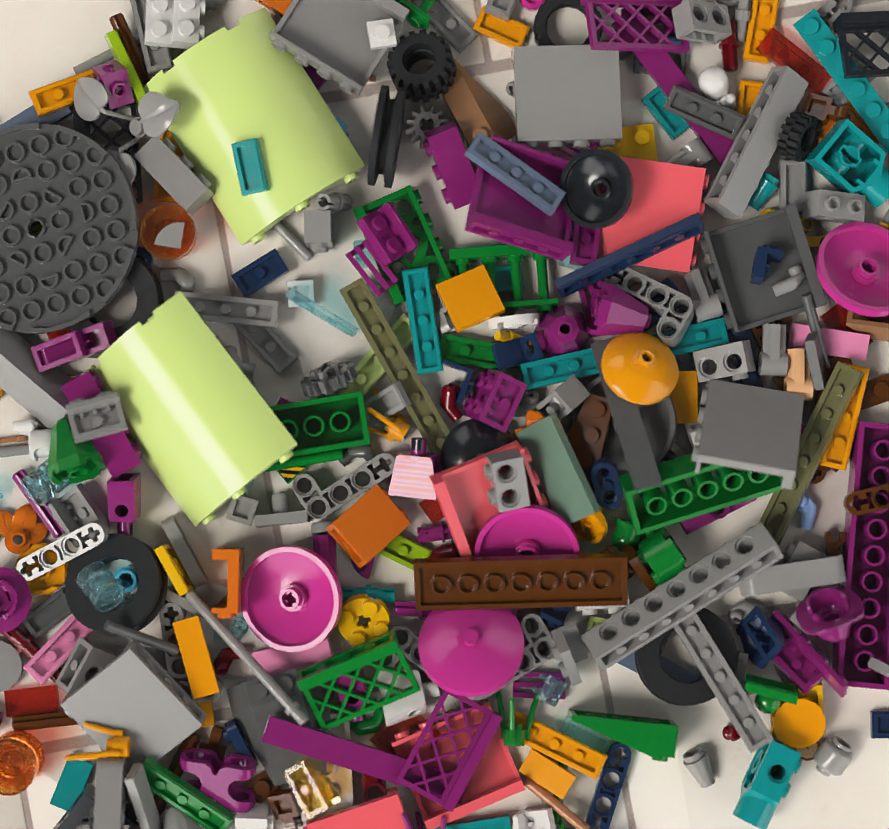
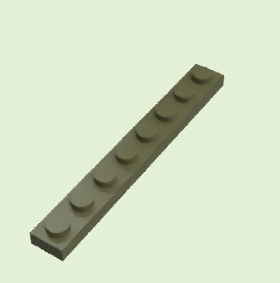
[339,277,450,471]
[749,361,864,552]

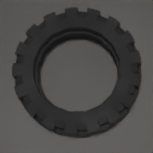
[533,0,603,46]

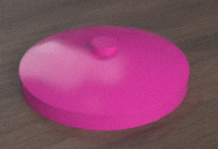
[815,222,889,317]
[474,504,580,557]
[241,545,342,652]
[418,608,524,697]

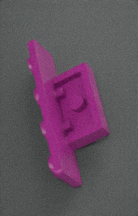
[772,610,848,698]

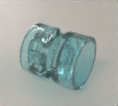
[21,458,70,506]
[77,562,126,612]

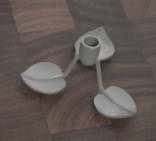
[74,77,181,185]

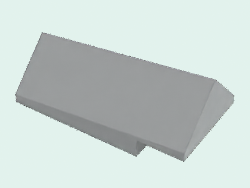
[0,328,71,429]

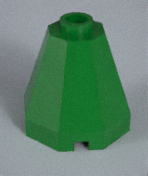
[47,417,107,485]

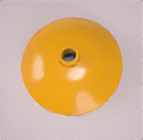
[601,332,679,405]

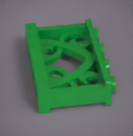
[353,185,455,307]

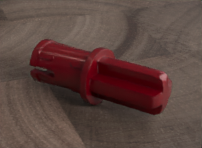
[718,19,739,73]

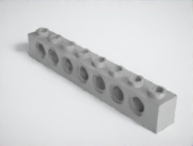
[581,522,784,671]

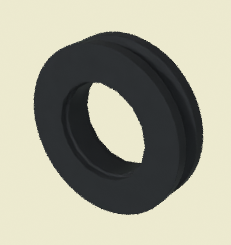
[367,85,406,188]
[69,256,164,339]
[65,533,168,636]
[635,608,737,706]

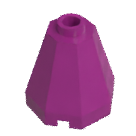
[585,280,652,336]
[534,305,590,357]

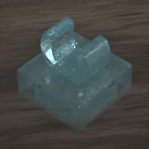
[532,674,568,707]

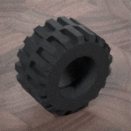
[387,30,456,103]

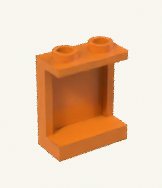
[326,484,411,568]
[211,548,244,619]

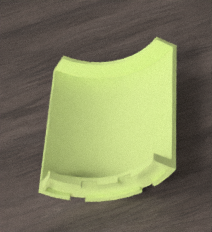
[143,8,365,246]
[88,291,298,527]

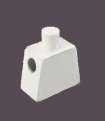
[377,670,440,727]

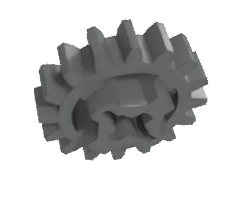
[300,361,357,397]

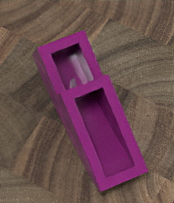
[31,320,118,373]

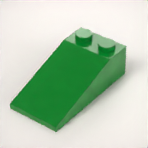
[568,709,678,762]

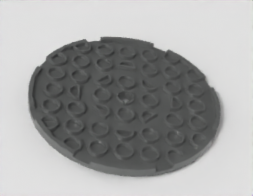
[0,123,140,334]

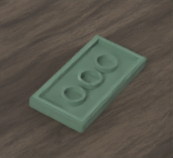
[516,413,601,524]

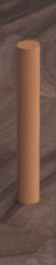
[523,778,591,829]

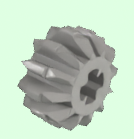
[405,105,449,149]

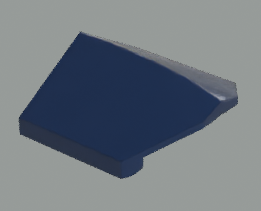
[736,605,785,669]

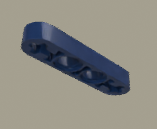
[585,742,631,829]

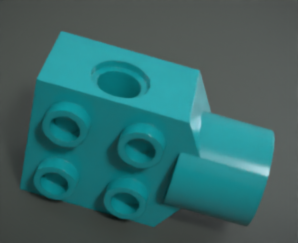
[805,118,889,208]
[732,739,802,829]

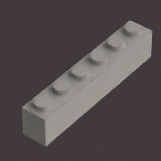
[703,66,809,219]

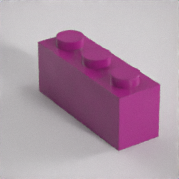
[422,121,475,210]

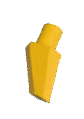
[494,329,534,347]

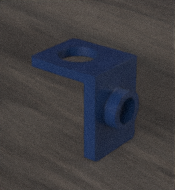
[491,332,543,370]
[442,360,474,404]

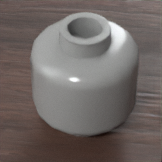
[813,736,853,777]

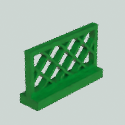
[296,630,420,731]

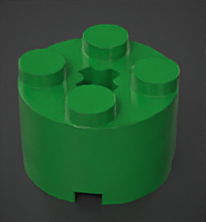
[636,527,691,586]

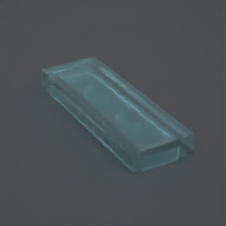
[284,287,359,337]

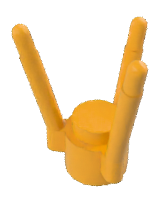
[367,388,411,442]
[64,722,131,761]

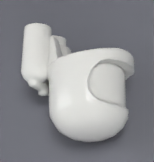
[699,66,737,111]
[13,419,52,462]

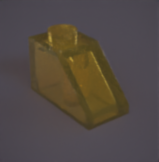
[282,760,341,820]

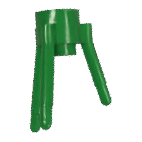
[496,689,540,746]

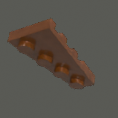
[540,394,612,494]

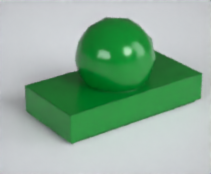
[744,674,799,714]

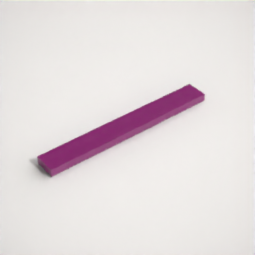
[611,12,734,167]
[261,715,467,804]

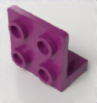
[464,369,528,433]

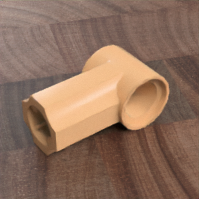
[783,348,813,401]

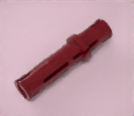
[1,627,63,686]

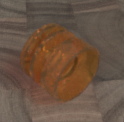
[140,204,197,261]
[0,730,45,796]

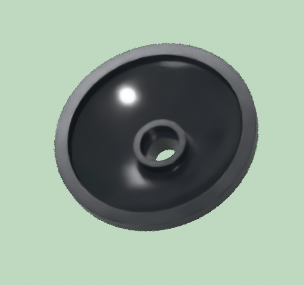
[559,148,634,229]
[441,419,515,471]

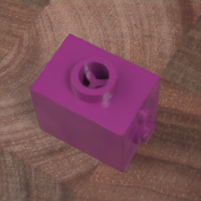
[91,60,134,110]

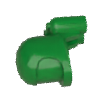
[611,517,656,551]

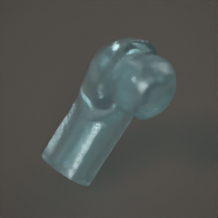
[214,616,249,643]

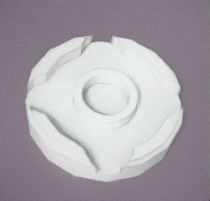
[487,313,540,331]

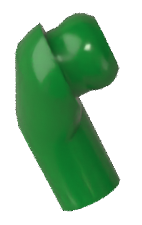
[350,708,385,736]

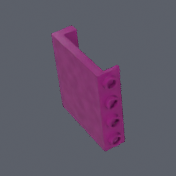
[465,135,574,261]

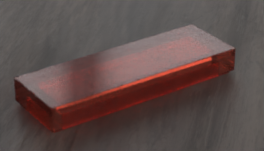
[756,27,831,95]

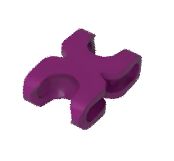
[180,748,256,813]

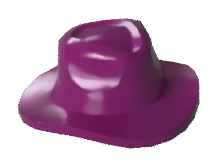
[0,567,32,633]
[796,586,864,642]

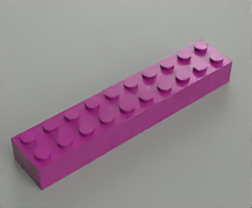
[832,421,889,690]

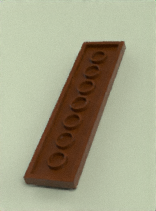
[413,553,628,611]

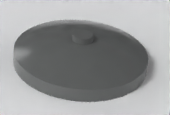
[572,376,677,475]

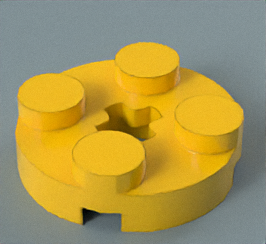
[337,594,390,646]

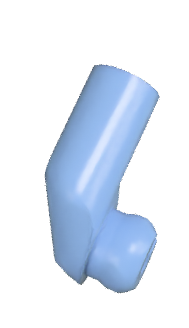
[797,493,817,531]

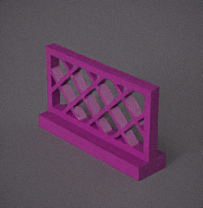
[580,0,690,53]
[396,690,503,812]

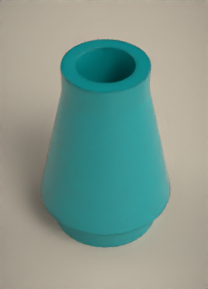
[748,171,780,211]

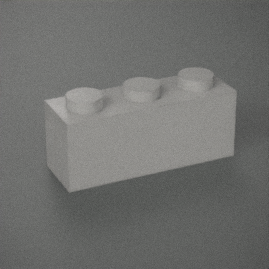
[133,137,215,216]

